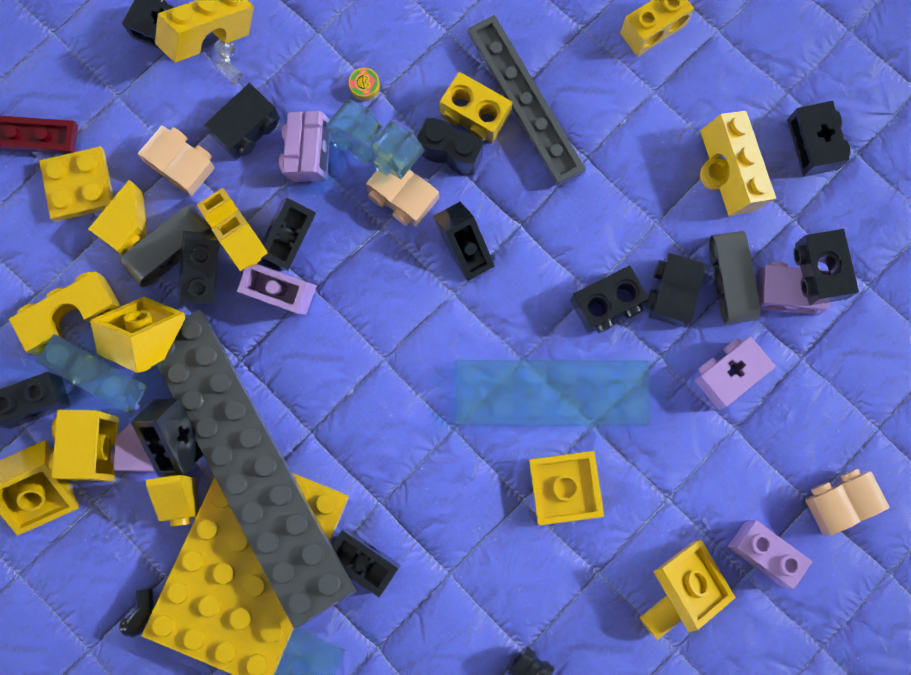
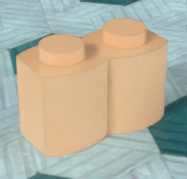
[138,125,215,197]
[366,155,439,227]
[805,468,890,536]

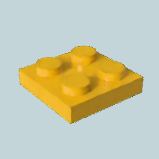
[39,146,114,222]
[529,451,604,526]
[653,539,736,632]

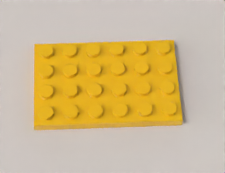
[141,473,349,675]

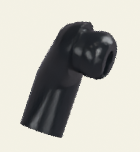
[119,588,154,637]

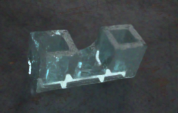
[325,98,425,179]
[36,334,148,414]

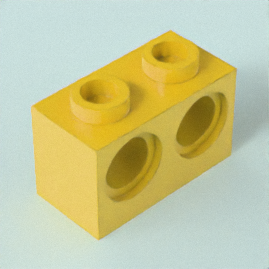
[620,0,694,57]
[439,72,513,143]

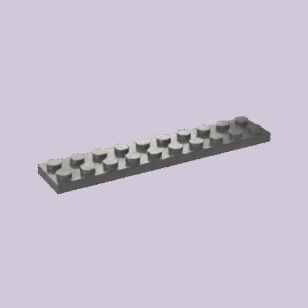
[156,310,357,628]

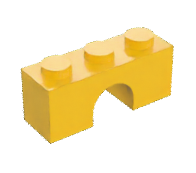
[155,0,254,63]
[700,111,776,217]
[197,188,268,271]
[9,271,121,357]

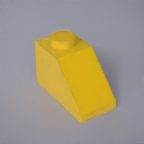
[88,180,147,255]
[146,475,200,527]

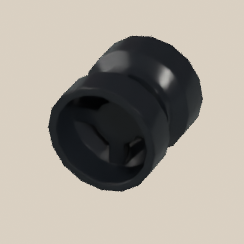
[508,646,555,675]

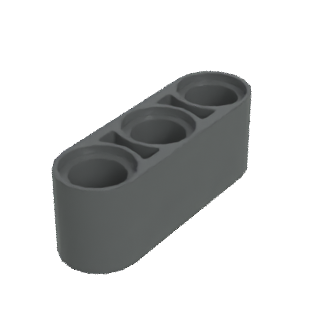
[120,205,213,287]
[709,231,760,325]

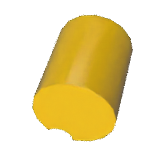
[639,596,682,641]

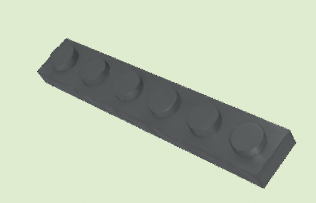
[468,15,586,187]

